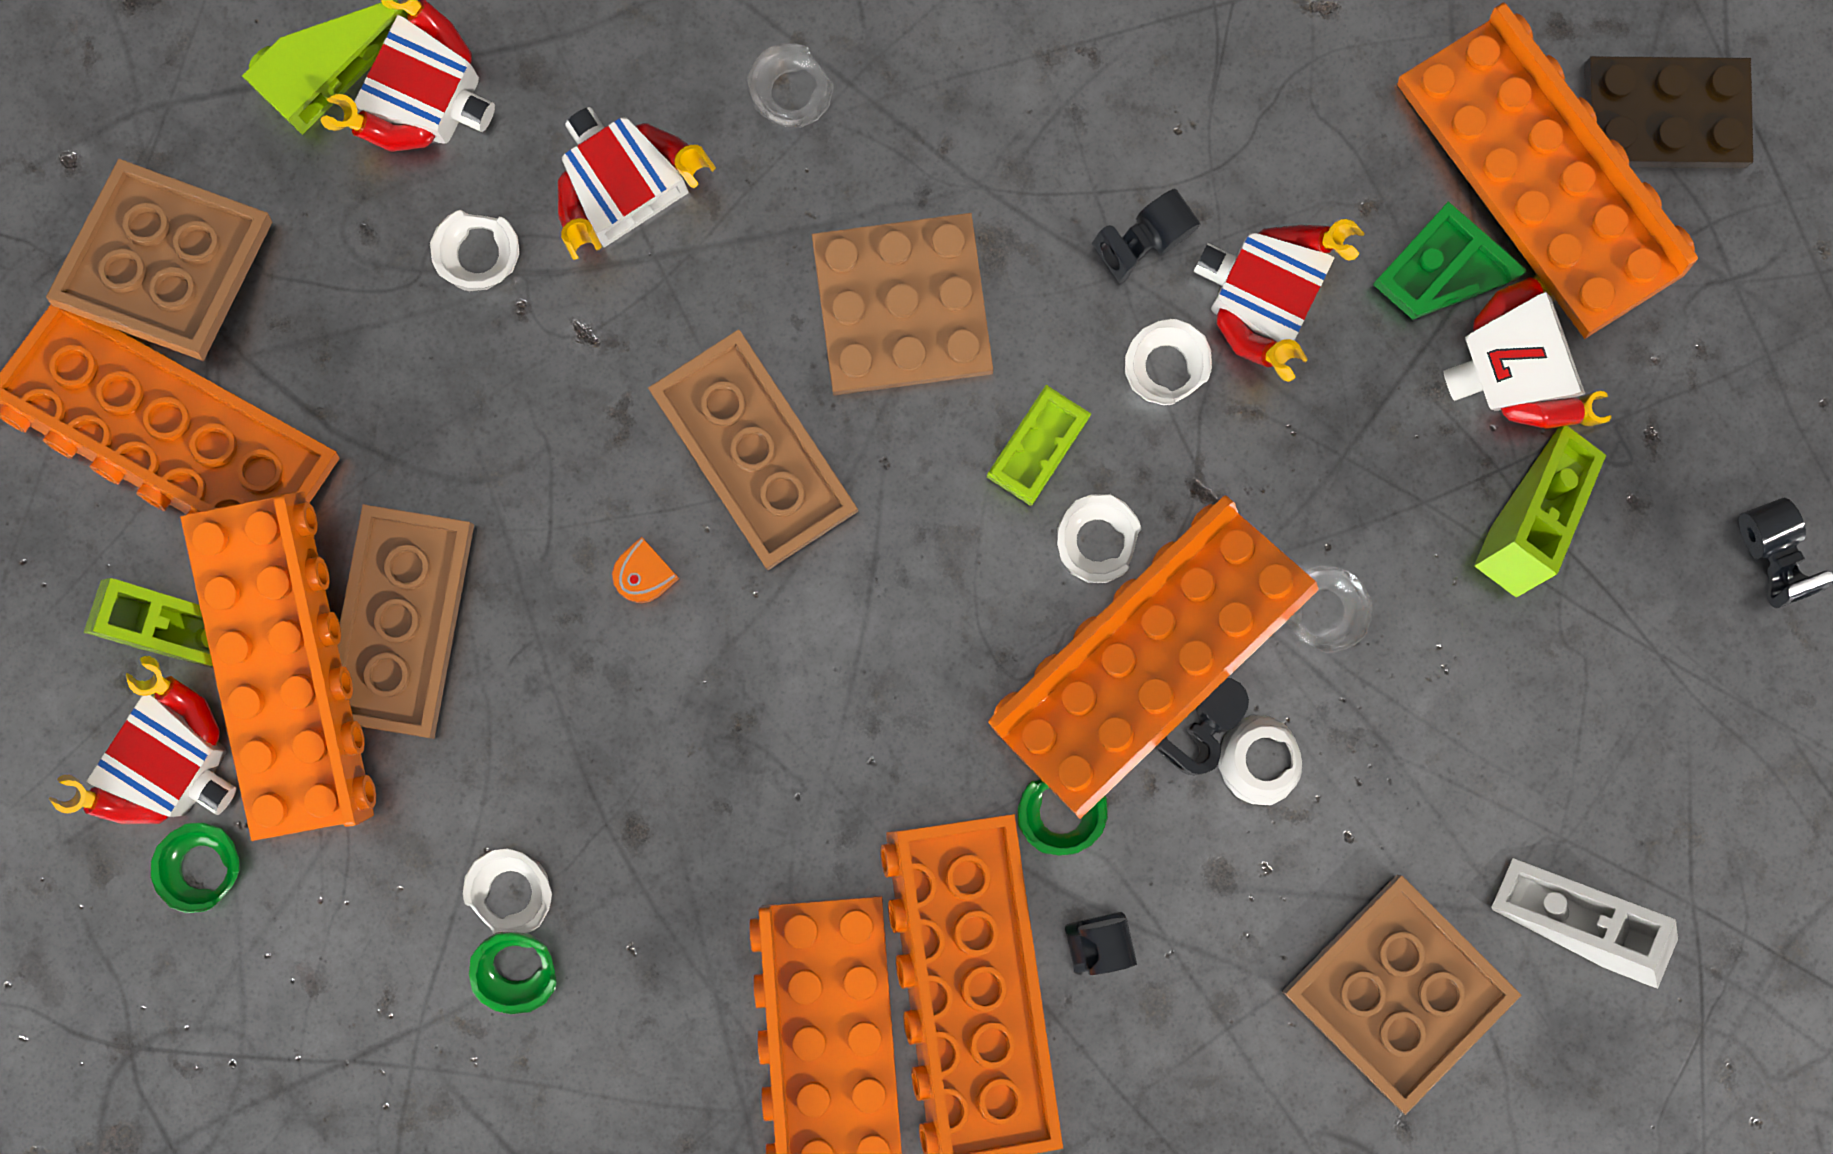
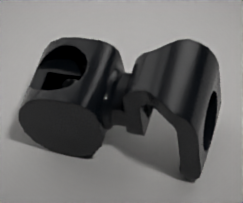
[1092,188,1201,283]
[1739,497,1833,608]
[1155,678,1249,776]
[1065,912,1137,975]

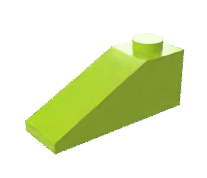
[242,0,407,135]
[1474,426,1606,598]
[84,578,213,668]

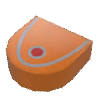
[612,537,680,603]

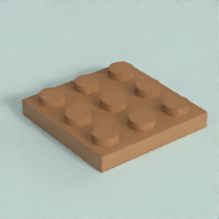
[46,158,272,361]
[812,213,994,395]
[1282,874,1522,1115]

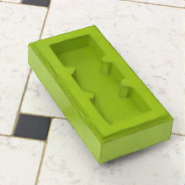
[986,385,1091,507]

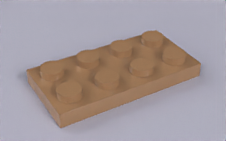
[648,329,858,570]
[337,504,474,739]

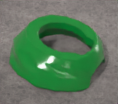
[1018,779,1108,856]
[151,823,240,913]
[469,932,557,1014]

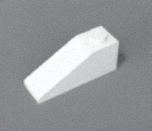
[1492,858,1678,989]

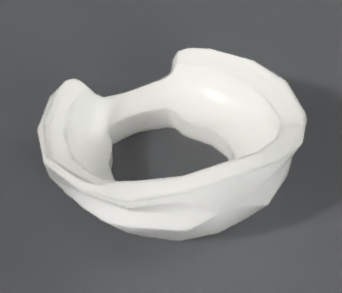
[430,210,520,291]
[1125,319,1212,405]
[1057,494,1141,583]
[1218,715,1302,805]
[462,848,552,934]

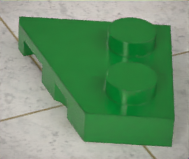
[1373,201,1526,320]

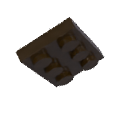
[1584,56,1753,168]

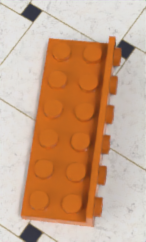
[1397,2,1698,339]
[0,304,340,515]
[180,492,376,841]
[988,495,1319,819]
[880,814,1063,1154]
[750,896,902,1154]

